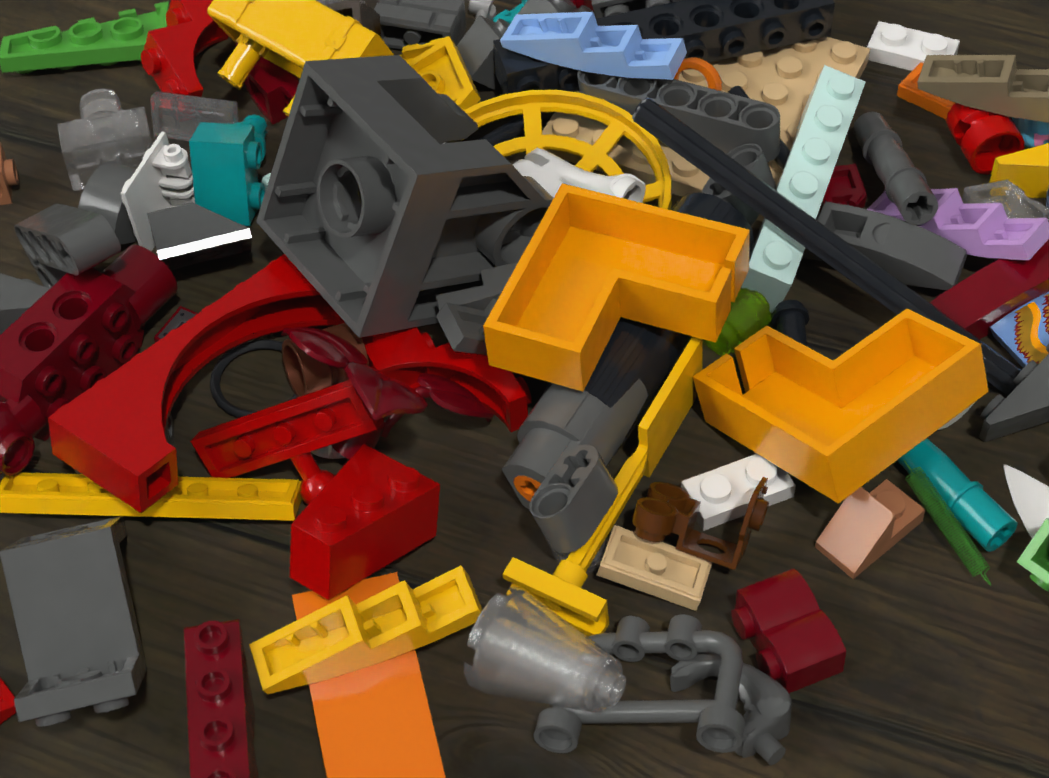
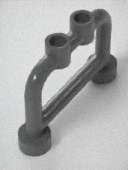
[534,614,745,753]

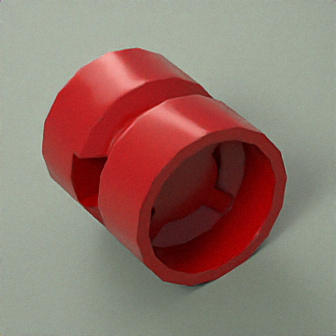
[946,103,1025,175]

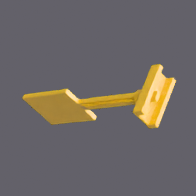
[503,336,703,636]

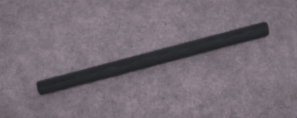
[632,98,1021,396]

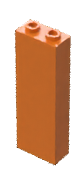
[292,572,446,778]

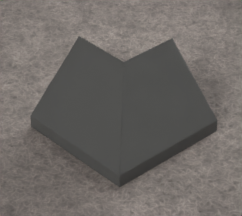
[147,202,252,271]

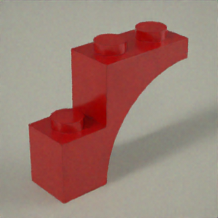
[141,0,229,121]
[361,327,532,432]

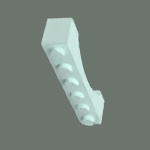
[737,65,865,313]

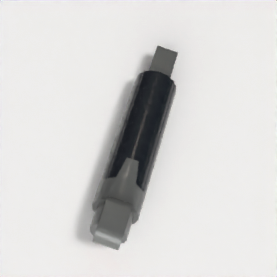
[502,143,776,553]

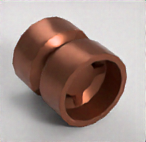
[282,323,369,397]

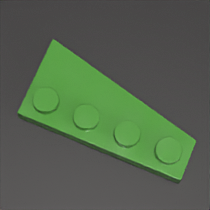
[0,1,169,74]

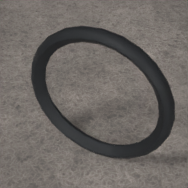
[210,340,298,418]

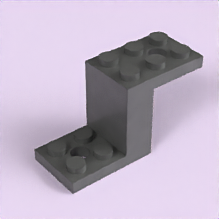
[0,516,147,727]

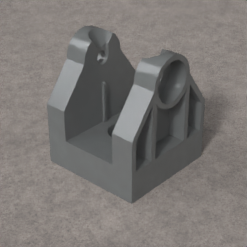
[256,55,554,338]

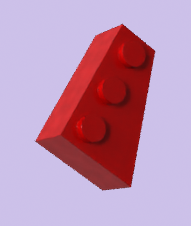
[290,444,440,600]

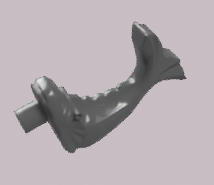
[670,652,791,765]

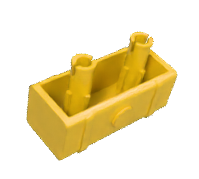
[207,0,394,117]

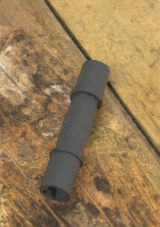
[853,112,938,225]

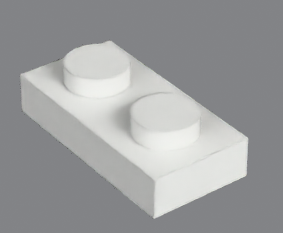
[867,21,960,71]
[681,454,796,531]

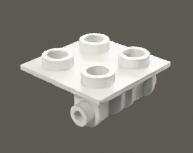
[121,131,195,251]

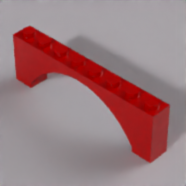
[48,254,345,513]

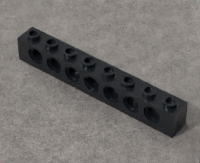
[493,0,835,94]

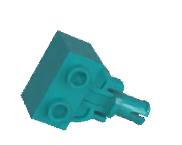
[189,114,268,226]

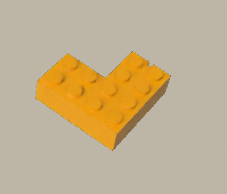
[483,183,750,392]
[693,309,989,504]

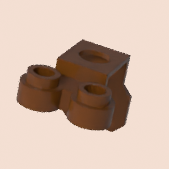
[632,477,769,570]

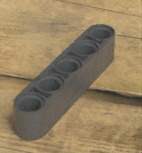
[577,70,780,162]

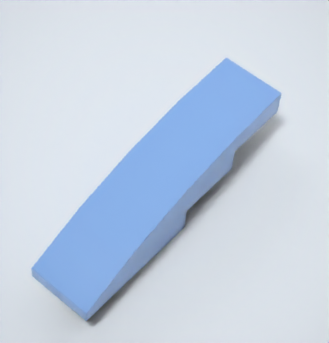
[500,12,687,80]

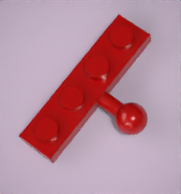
[190,380,385,505]

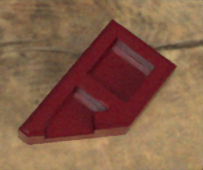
[820,164,867,211]

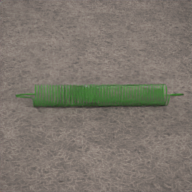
[903,460,991,586]

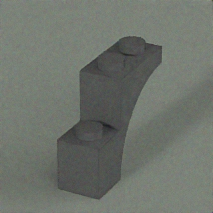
[457,0,597,91]

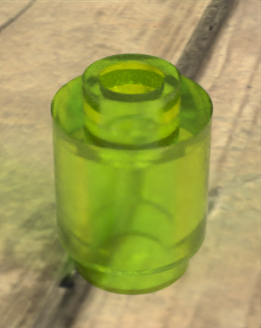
[704,288,771,356]

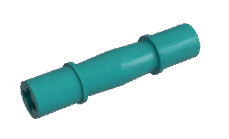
[897,438,1018,552]

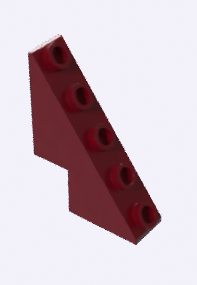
[184,619,259,778]

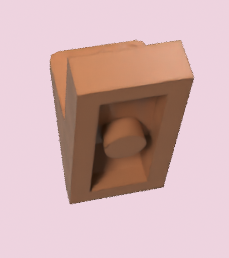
[815,479,926,579]

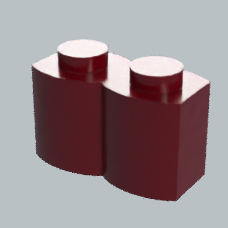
[731,568,847,693]

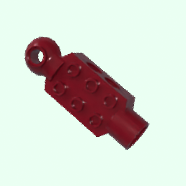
[0,245,178,476]

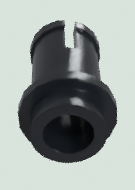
[771,300,810,346]

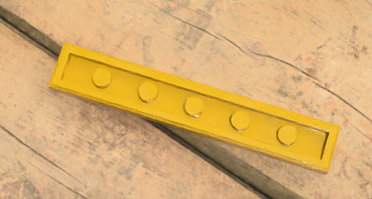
[0,472,302,521]

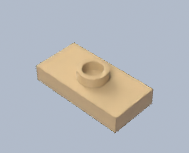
[597,525,712,611]

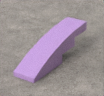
[867,188,1049,261]

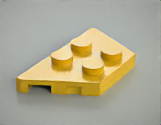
[399,36,481,110]

